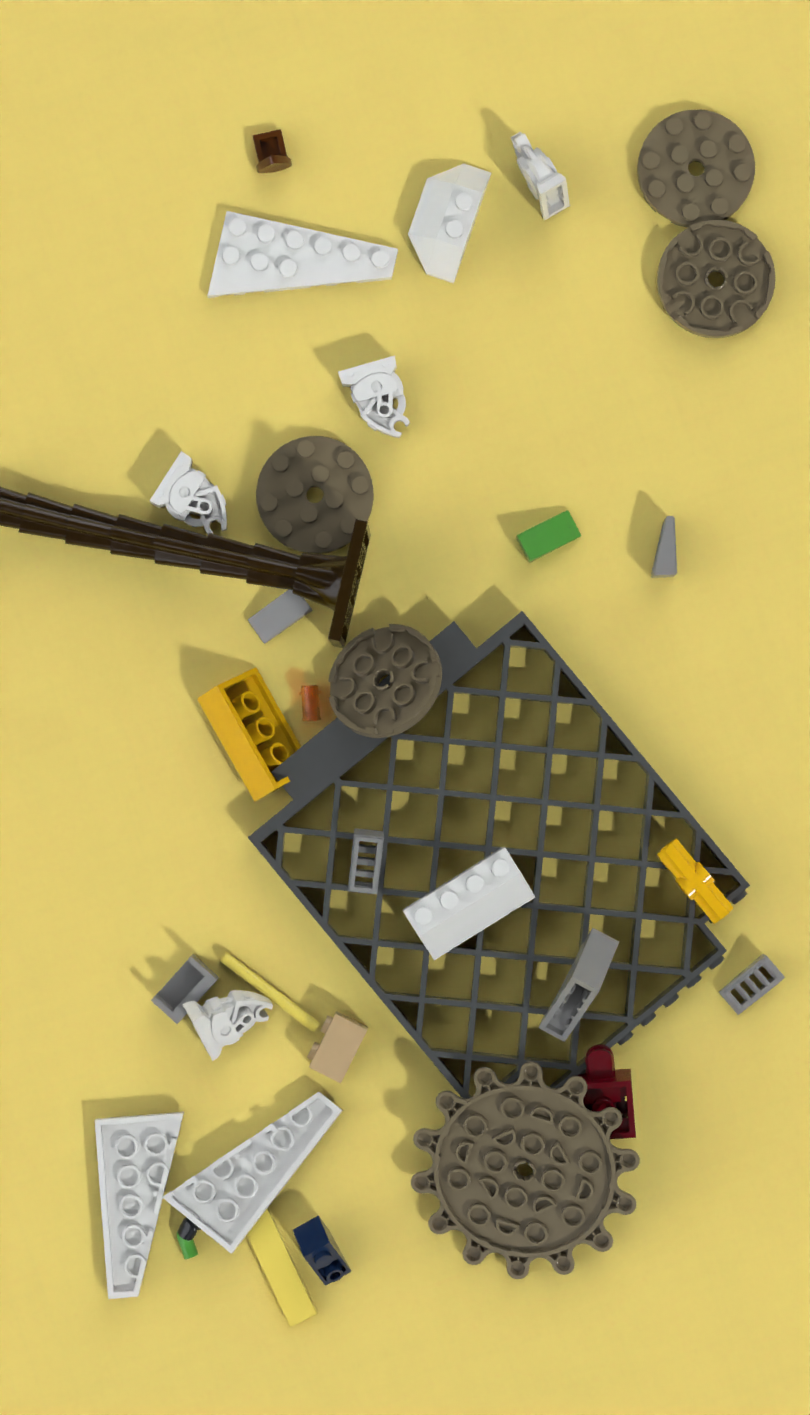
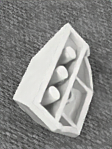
[408,164,491,284]

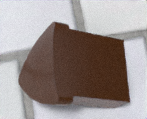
[253,129,292,173]

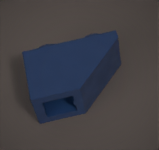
[293,1215,351,1286]

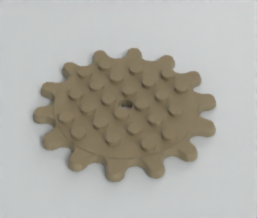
[411,1061,640,1279]

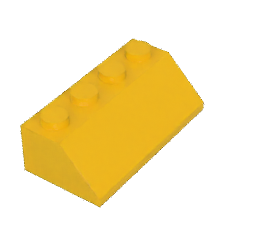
[197,667,301,802]

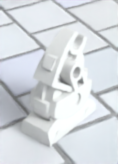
[510,132,570,220]
[338,355,410,438]
[150,451,227,534]
[182,990,273,1061]

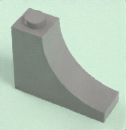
[538,928,619,1042]

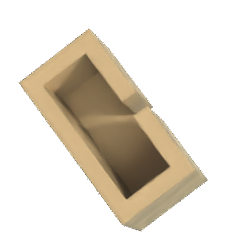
[307,1011,368,1083]

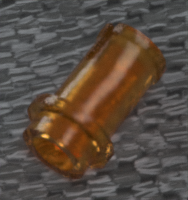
[298,685,322,721]

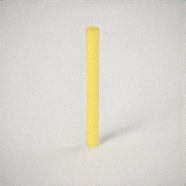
[220,952,321,1032]

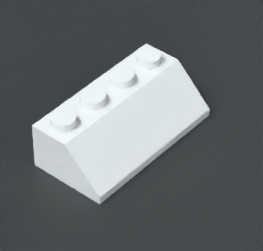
[403,847,535,960]

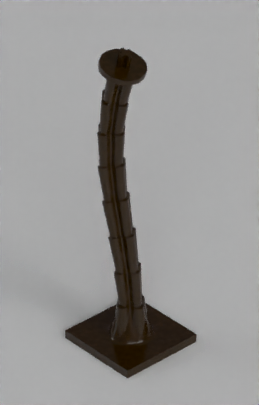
[0,487,371,648]

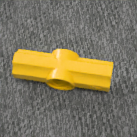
[656,838,734,924]

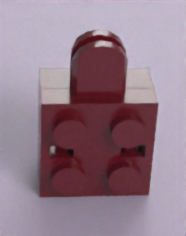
[578,1044,636,1139]

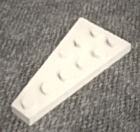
[207,211,398,298]
[162,1092,343,1254]
[95,1112,184,1299]

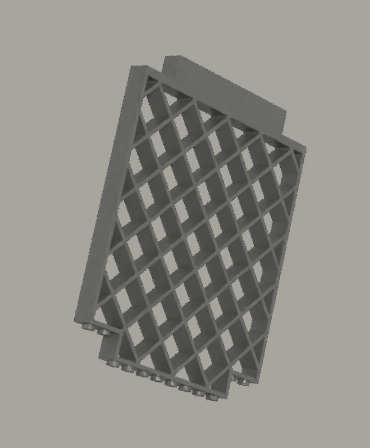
[248,611,750,1098]

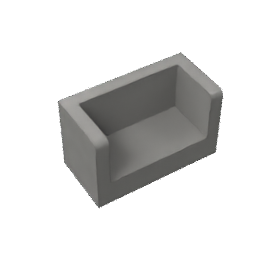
[151,954,219,1024]

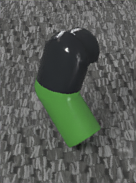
[177,1217,201,1259]

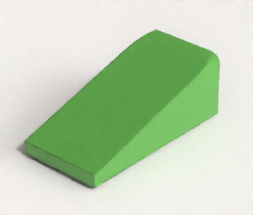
[516,510,581,563]

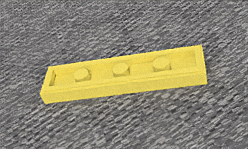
[247,1208,317,1327]

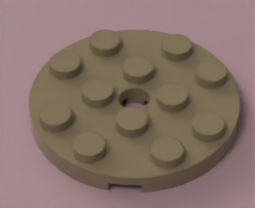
[637,110,755,228]
[657,220,775,338]
[256,436,374,554]
[328,624,442,738]

